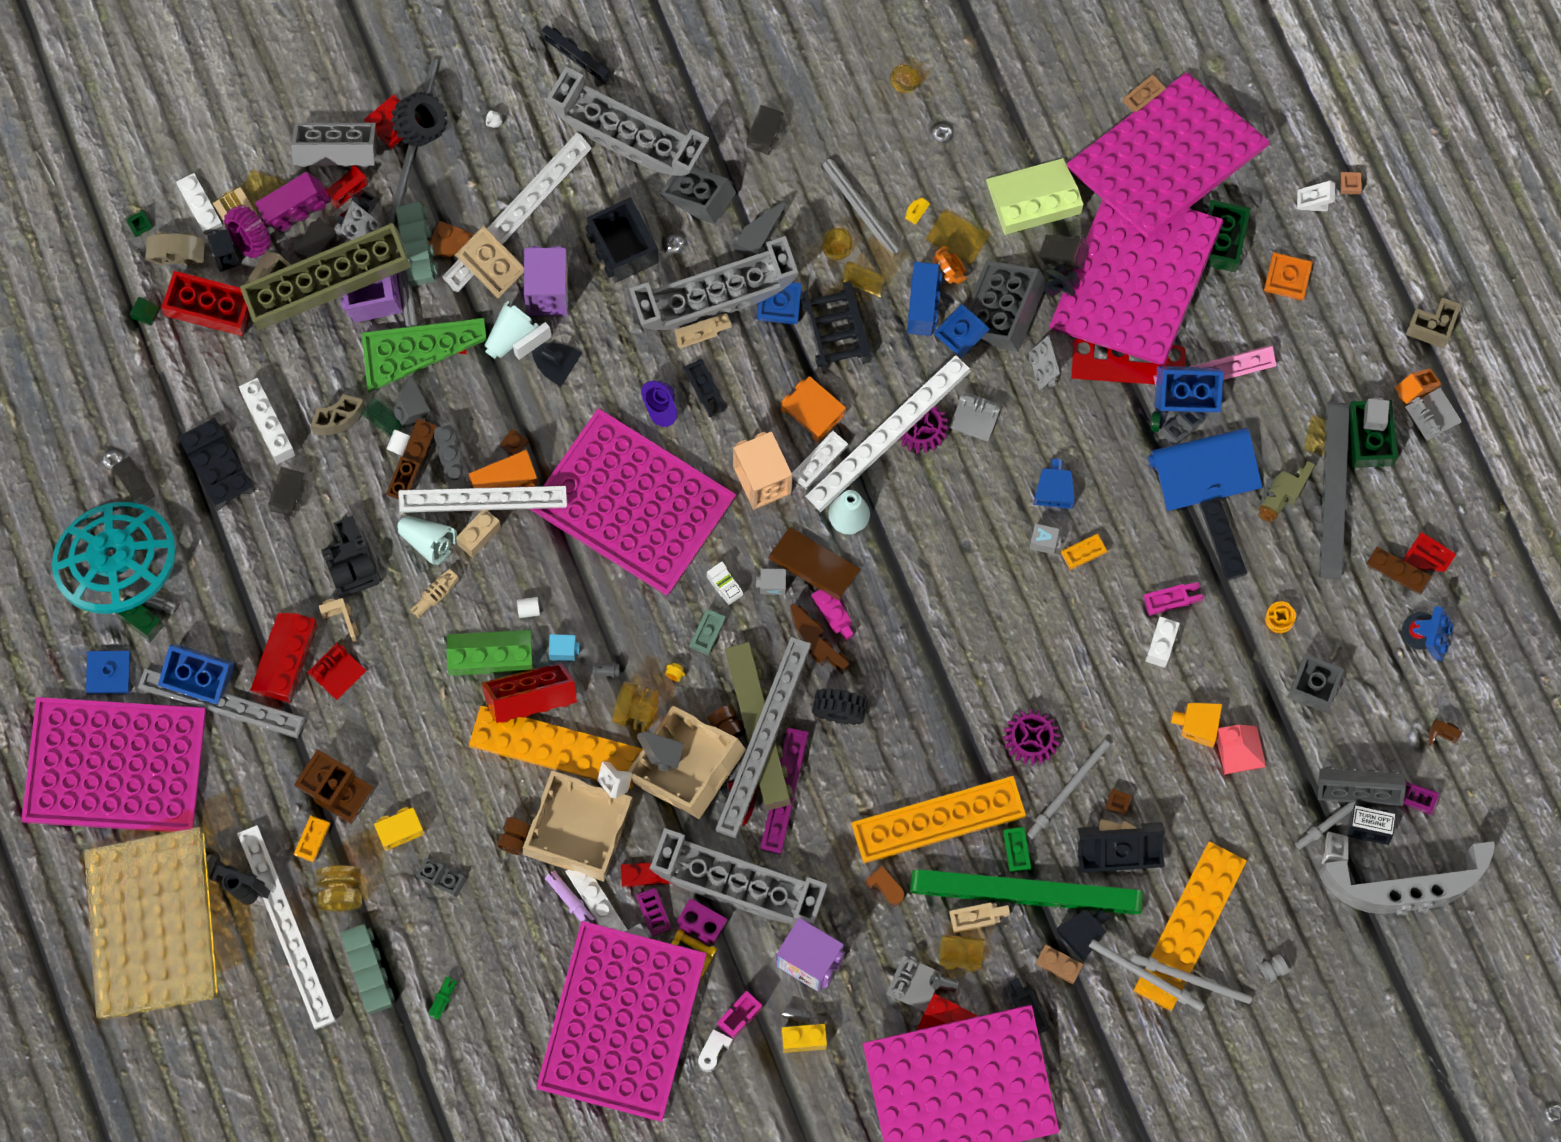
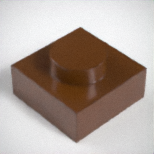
[500,429,529,455]
[1105,788,1132,817]

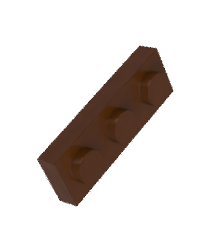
[1366,547,1432,596]

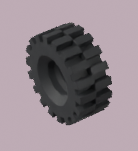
[812,688,868,725]

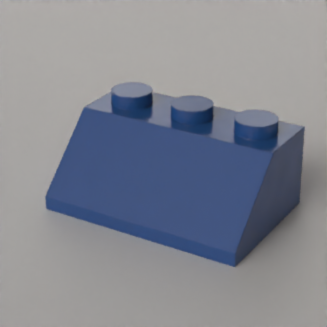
[157,644,235,705]

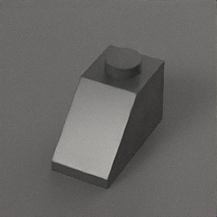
[393,376,430,427]
[637,732,684,772]

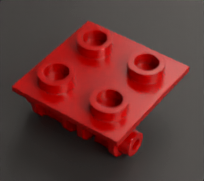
[307,643,367,700]

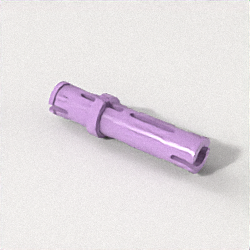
[545,870,595,923]

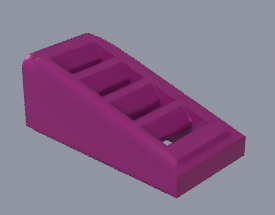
[1403,782,1440,816]
[636,888,672,937]

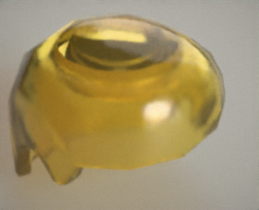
[890,64,922,94]
[822,228,853,261]

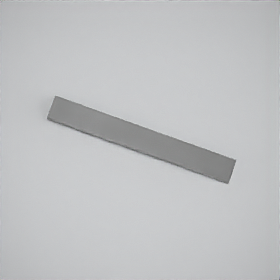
[138,668,305,739]

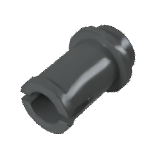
[593,662,620,679]
[929,973,959,992]
[782,1005,811,1026]

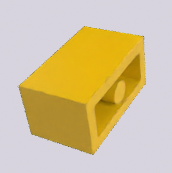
[374,807,425,851]
[781,1024,827,1053]

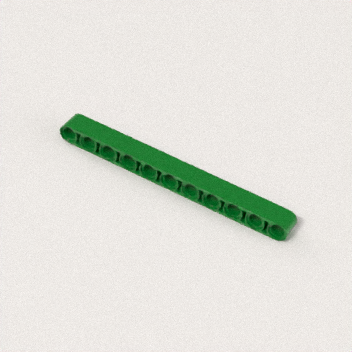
[910,870,1143,914]

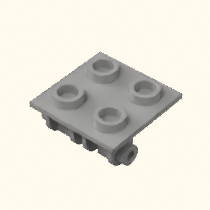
[334,201,382,242]
[1029,336,1060,390]
[1405,388,1462,441]
[949,391,1002,442]
[886,955,942,1012]

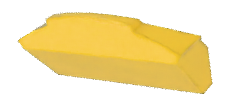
[905,197,930,224]

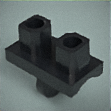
[1043,264,1080,297]

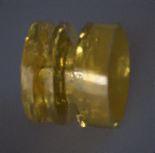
[612,681,659,732]
[316,865,362,911]

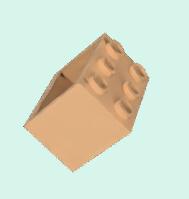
[733,431,792,510]

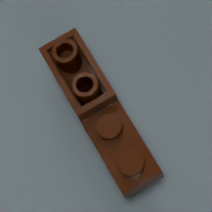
[386,418,438,500]
[790,603,849,675]

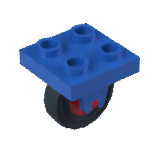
[1402,606,1454,661]

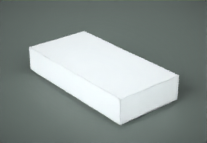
[513,322,552,360]

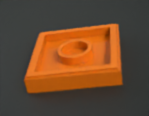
[1264,252,1313,301]

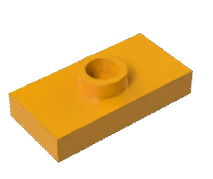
[1061,533,1108,571]
[294,815,330,863]

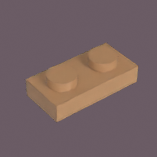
[1122,74,1166,112]
[1035,944,1084,984]

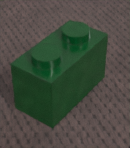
[116,595,164,642]

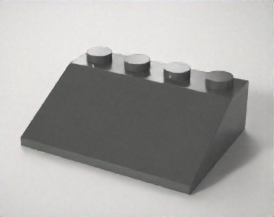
[967,260,1047,352]

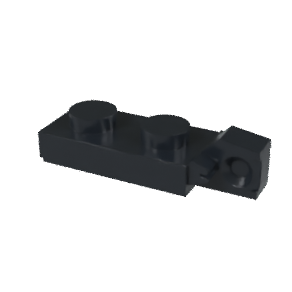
[1010,978,1050,1035]

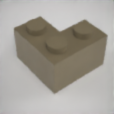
[1405,298,1461,349]

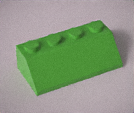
[447,630,533,676]

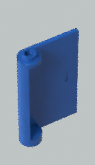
[1148,428,1262,511]

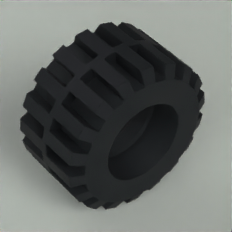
[391,91,448,147]

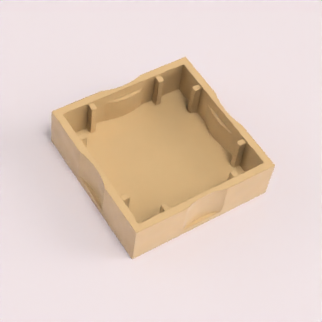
[628,706,746,819]
[523,771,632,882]

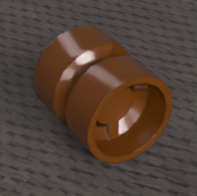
[708,705,745,738]
[496,817,531,856]

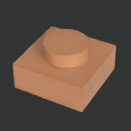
[1340,172,1362,194]

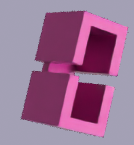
[717,991,762,1041]

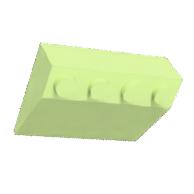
[986,158,1083,235]

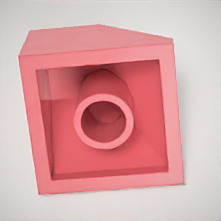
[1216,725,1266,775]

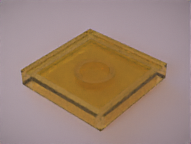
[843,261,885,297]

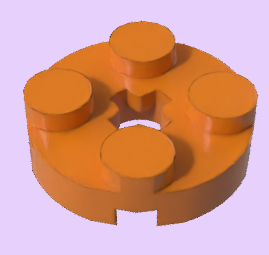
[932,246,968,284]

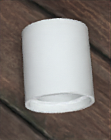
[386,430,410,456]
[517,597,540,618]

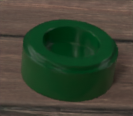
[1151,411,1161,432]

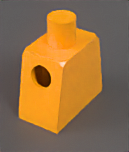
[1171,703,1222,748]

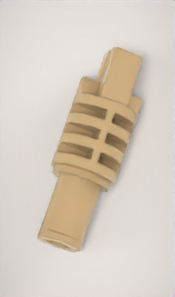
[409,569,459,619]

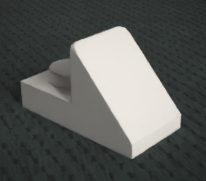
[1297,181,1335,211]
[597,761,632,798]
[1322,832,1348,865]

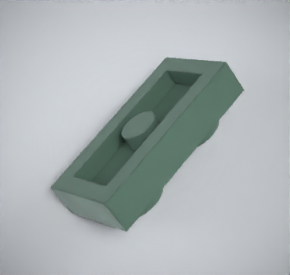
[689,609,726,656]

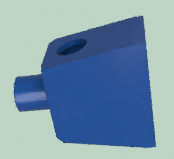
[1033,459,1074,509]

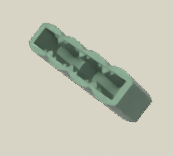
[396,202,438,287]
[340,924,395,1015]

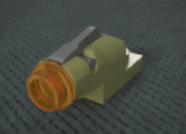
[1258,461,1315,522]

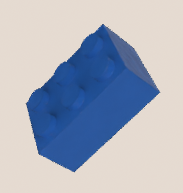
[907,262,942,336]
[1154,366,1224,412]

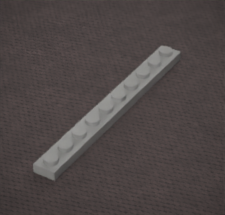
[716,637,811,838]

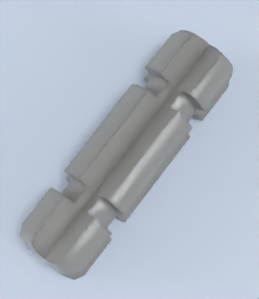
[136,592,176,614]

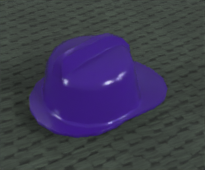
[641,380,677,427]

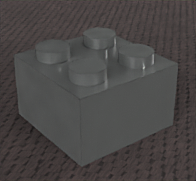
[1287,654,1344,713]

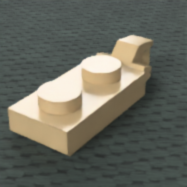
[674,314,731,349]
[949,902,1010,933]

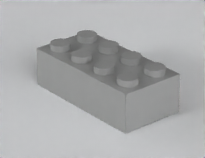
[291,123,377,167]

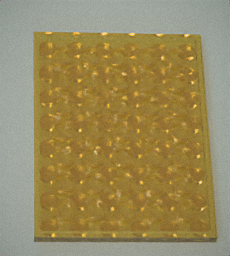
[84,827,218,1020]

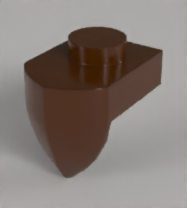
[1428,720,1462,746]

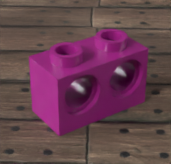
[677,898,727,945]

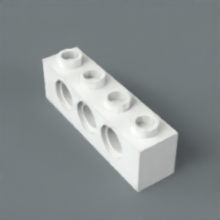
[239,378,295,465]

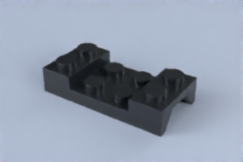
[178,418,254,511]
[1077,822,1165,873]

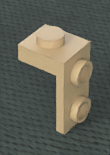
[319,598,359,642]

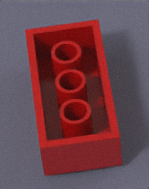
[161,271,250,337]

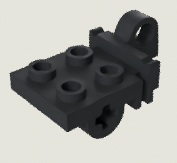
[321,516,379,599]
[188,847,271,905]

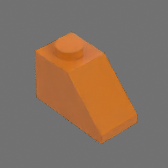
[1394,368,1442,404]

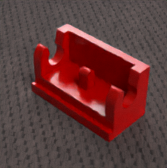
[325,165,368,209]

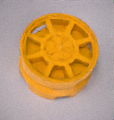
[1265,601,1296,633]

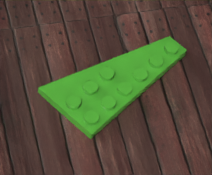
[361,318,487,393]

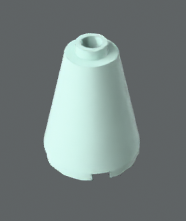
[484,301,539,359]
[828,490,870,535]
[397,516,457,565]

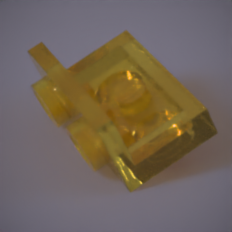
[939,935,984,971]

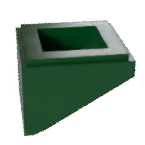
[124,209,154,237]
[130,297,160,326]

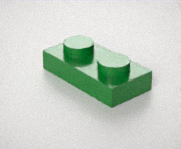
[1003,827,1031,873]

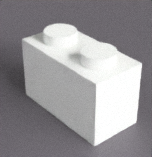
[1145,617,1180,668]

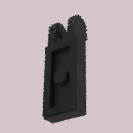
[683,359,725,418]

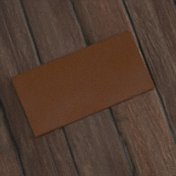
[768,527,860,601]

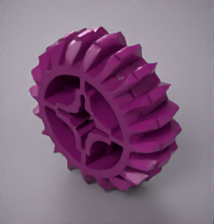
[224,205,271,259]
[897,405,949,454]
[1003,709,1061,766]

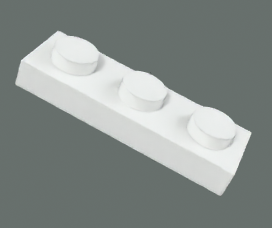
[176,173,222,235]
[792,431,848,490]

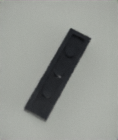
[541,25,609,85]
[1199,497,1247,581]

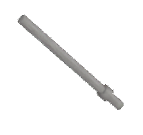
[1026,740,1110,840]
[1295,770,1395,850]
[1089,939,1205,1012]
[1130,953,1252,1004]

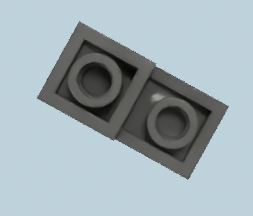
[416,858,466,897]

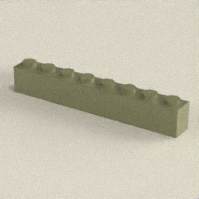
[725,642,793,811]

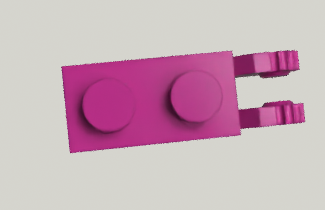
[1143,582,1204,616]

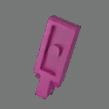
[811,590,853,641]

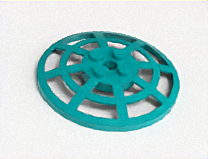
[52,502,176,614]

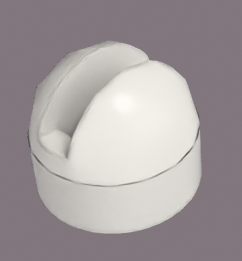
[486,111,502,128]

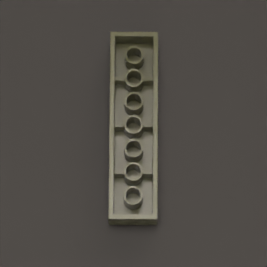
[240,223,412,330]

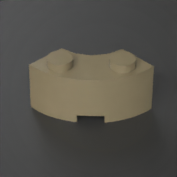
[145,231,205,267]
[311,394,365,436]

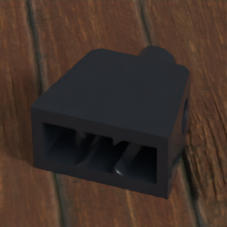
[1056,909,1109,962]

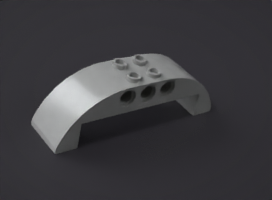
[546,67,709,176]
[629,236,799,330]
[650,828,827,925]
[1319,841,1495,916]

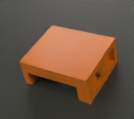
[781,376,846,443]

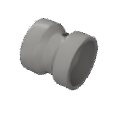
[1260,954,1289,983]

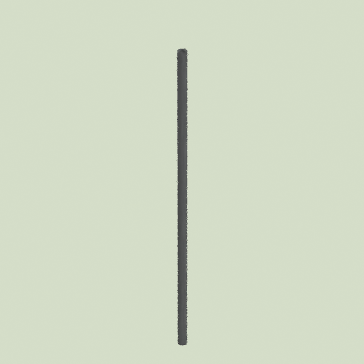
[387,59,439,226]

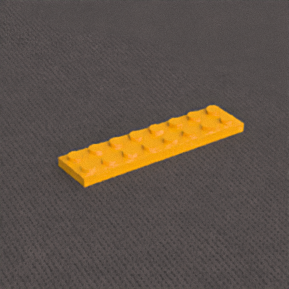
[469,706,643,790]
[851,776,1026,864]
[1133,841,1247,1011]

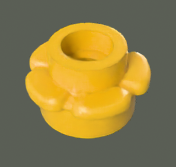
[665,663,685,682]

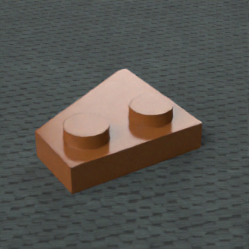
[429,221,474,257]

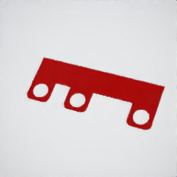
[1071,338,1185,385]

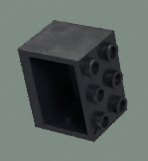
[585,197,659,283]

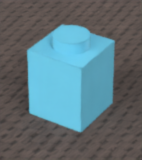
[549,634,580,661]

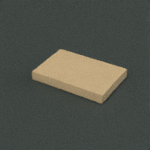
[455,226,524,299]

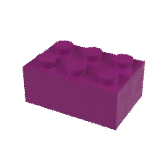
[255,172,331,232]

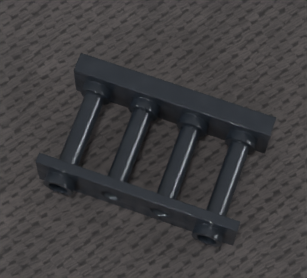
[800,281,871,373]

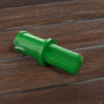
[428,976,458,1020]

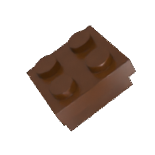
[294,749,374,824]

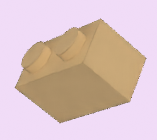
[456,510,501,558]

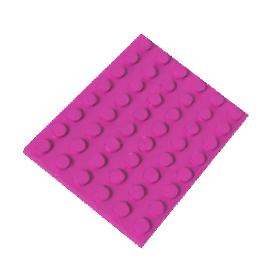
[1067,72,1269,239]
[1049,200,1223,366]
[529,408,736,597]
[21,697,206,834]
[536,921,707,1122]
[862,1004,1059,1142]

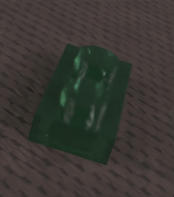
[361,398,405,438]

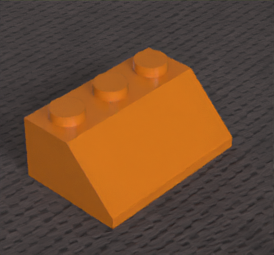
[469,450,538,489]

